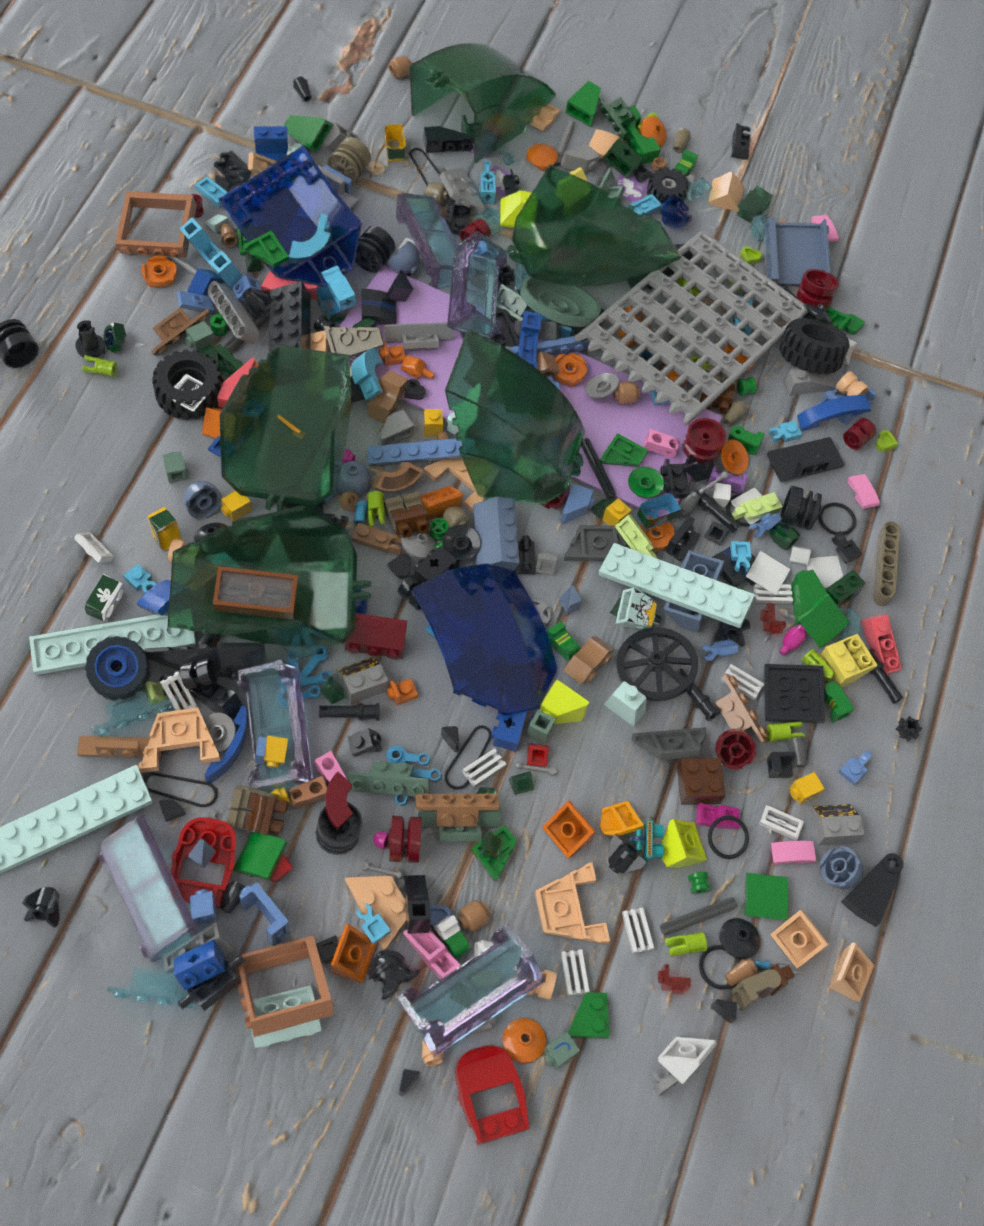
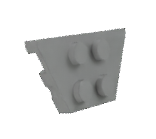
[440,168,485,214]

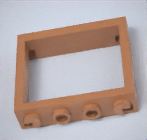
[115,191,197,258]
[235,936,334,1037]

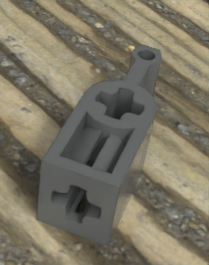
[515,320,561,339]

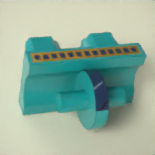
[630,820,664,861]

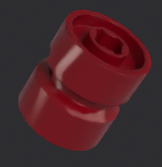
[460,218,491,249]
[843,418,877,450]

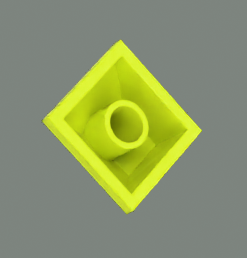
[500,190,537,231]
[540,680,590,724]
[661,819,708,868]

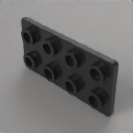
[767,437,844,482]

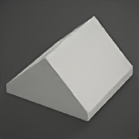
[658,1037,717,1084]

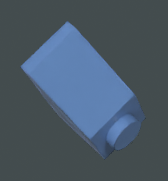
[561,484,595,524]
[190,889,219,925]

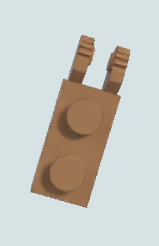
[352,522,403,555]

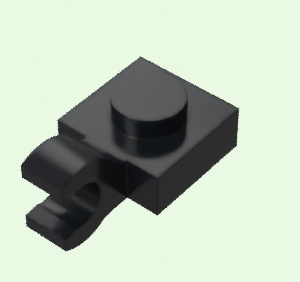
[831,531,862,564]

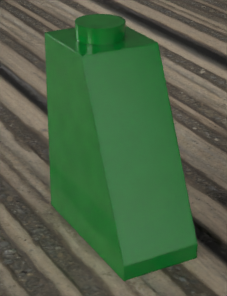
[565,81,601,127]
[284,115,334,153]
[791,569,827,625]

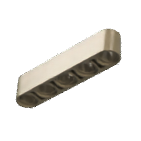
[873,521,900,606]

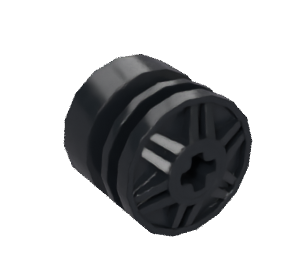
[351,226,396,273]
[0,319,39,368]
[780,485,822,531]
[316,802,363,855]

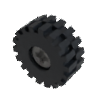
[647,167,689,208]

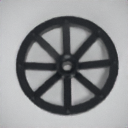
[617,627,698,701]

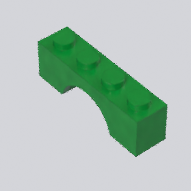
[623,105,661,165]

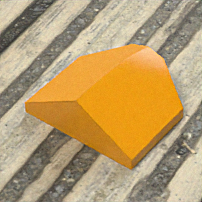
[599,801,644,836]

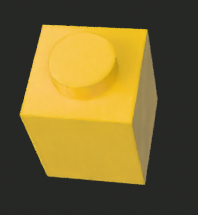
[423,409,443,437]
[221,488,252,522]
[603,498,631,526]
[263,736,288,768]
[789,772,825,805]

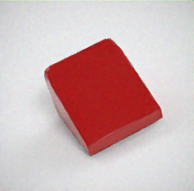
[527,743,549,767]
[270,853,294,882]

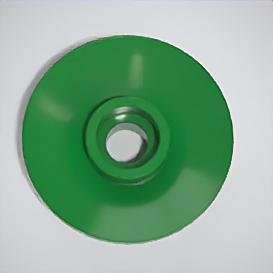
[628,467,664,498]

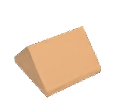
[708,172,744,212]
[770,909,829,969]
[829,943,874,1002]

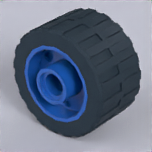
[85,636,150,701]

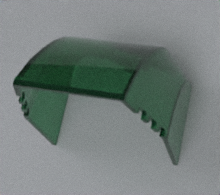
[409,43,556,163]
[506,164,681,286]
[445,329,585,504]
[220,345,351,512]
[167,506,371,646]

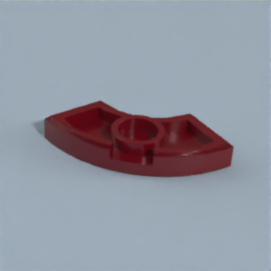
[325,772,353,830]

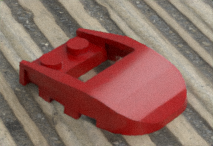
[168,817,236,909]
[455,1045,529,1146]

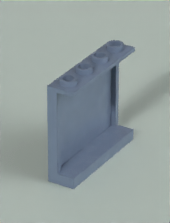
[764,217,832,286]

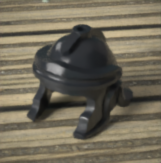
[367,950,421,1000]

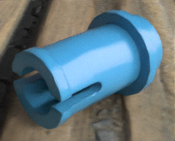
[353,501,368,525]

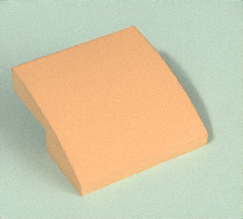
[517,97,561,131]
[589,129,626,160]

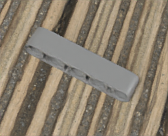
[208,281,259,343]

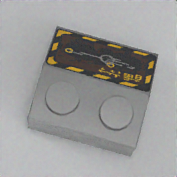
[336,657,388,704]
[810,803,865,845]

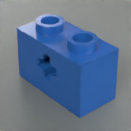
[491,703,528,752]
[174,939,225,990]

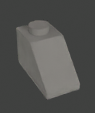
[324,122,359,150]
[560,144,600,173]
[380,410,414,445]

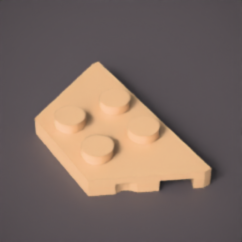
[345,876,407,951]

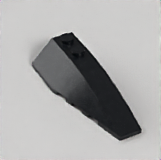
[144,643,267,680]

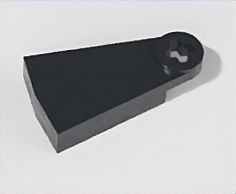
[841,853,904,927]

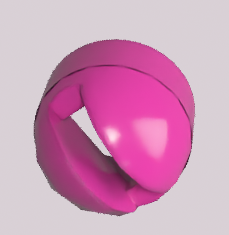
[373,831,389,849]

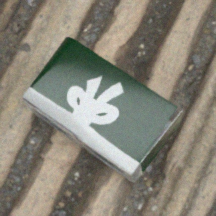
[85,574,124,622]

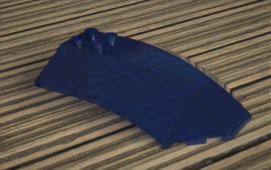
[218,146,362,287]
[412,563,557,716]

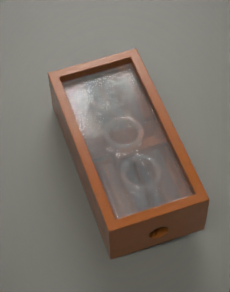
[213,566,298,620]

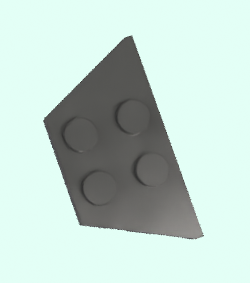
[564,525,628,561]
[632,727,706,761]

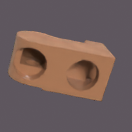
[288,776,327,809]

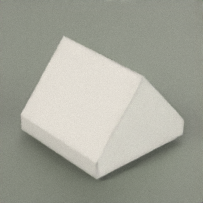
[713,483,731,508]
[789,545,811,565]

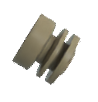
[328,137,371,182]

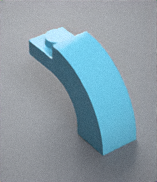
[289,214,331,263]
[352,348,383,401]

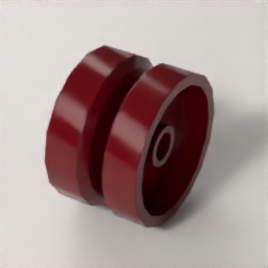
[796,269,839,308]
[682,418,726,463]
[388,815,422,863]

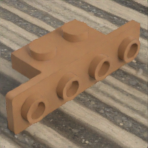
[151,308,209,355]
[715,674,769,743]
[77,735,162,758]
[415,793,499,827]

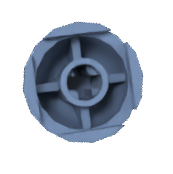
[387,242,420,275]
[334,461,371,498]
[183,481,222,519]
[820,846,863,889]

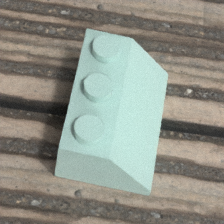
[251,985,321,1048]

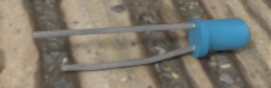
[754,960,805,974]

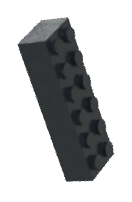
[268,281,311,386]

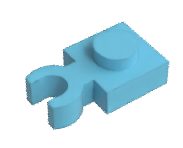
[768,421,802,442]
[730,541,751,572]
[123,564,157,594]
[356,903,392,945]

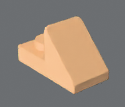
[248,152,278,179]

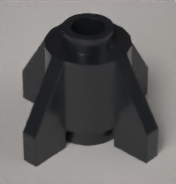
[241,288,274,320]
[715,618,750,647]
[608,834,648,874]
[22,886,60,928]

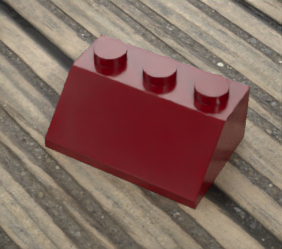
[345,612,407,659]

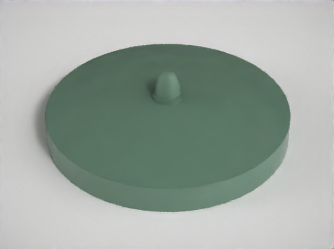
[520,275,601,327]

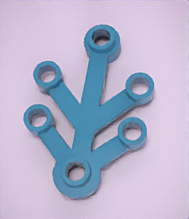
[275,646,332,708]
[386,746,442,806]

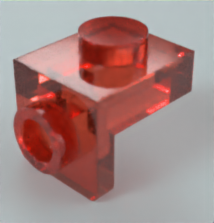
[760,603,786,634]
[658,964,691,994]

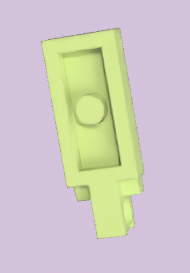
[732,492,782,521]
[615,515,657,558]

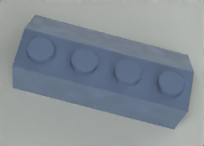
[473,497,519,574]
[663,550,724,633]

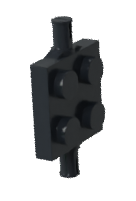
[177,954,245,1011]

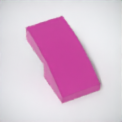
[696,803,740,829]

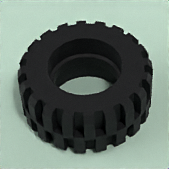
[779,318,850,374]
[152,349,223,420]

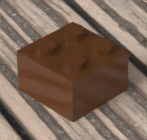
[676,758,726,805]

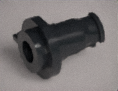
[75,320,105,357]

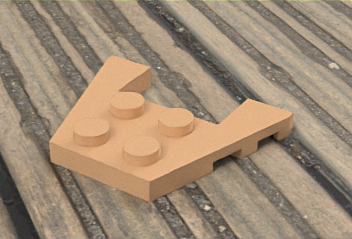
[423,451,500,512]
[138,707,221,773]
[535,862,610,944]

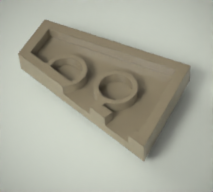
[324,327,385,361]

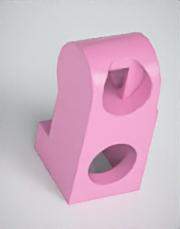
[643,429,679,458]
[314,751,347,785]

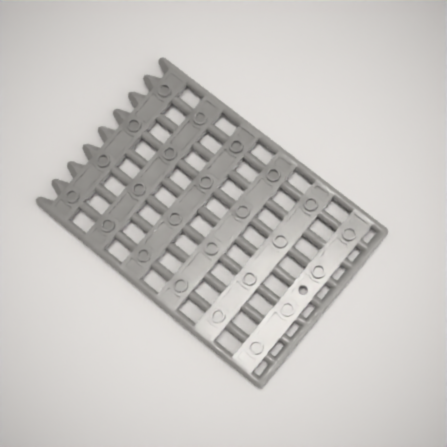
[575,231,810,425]

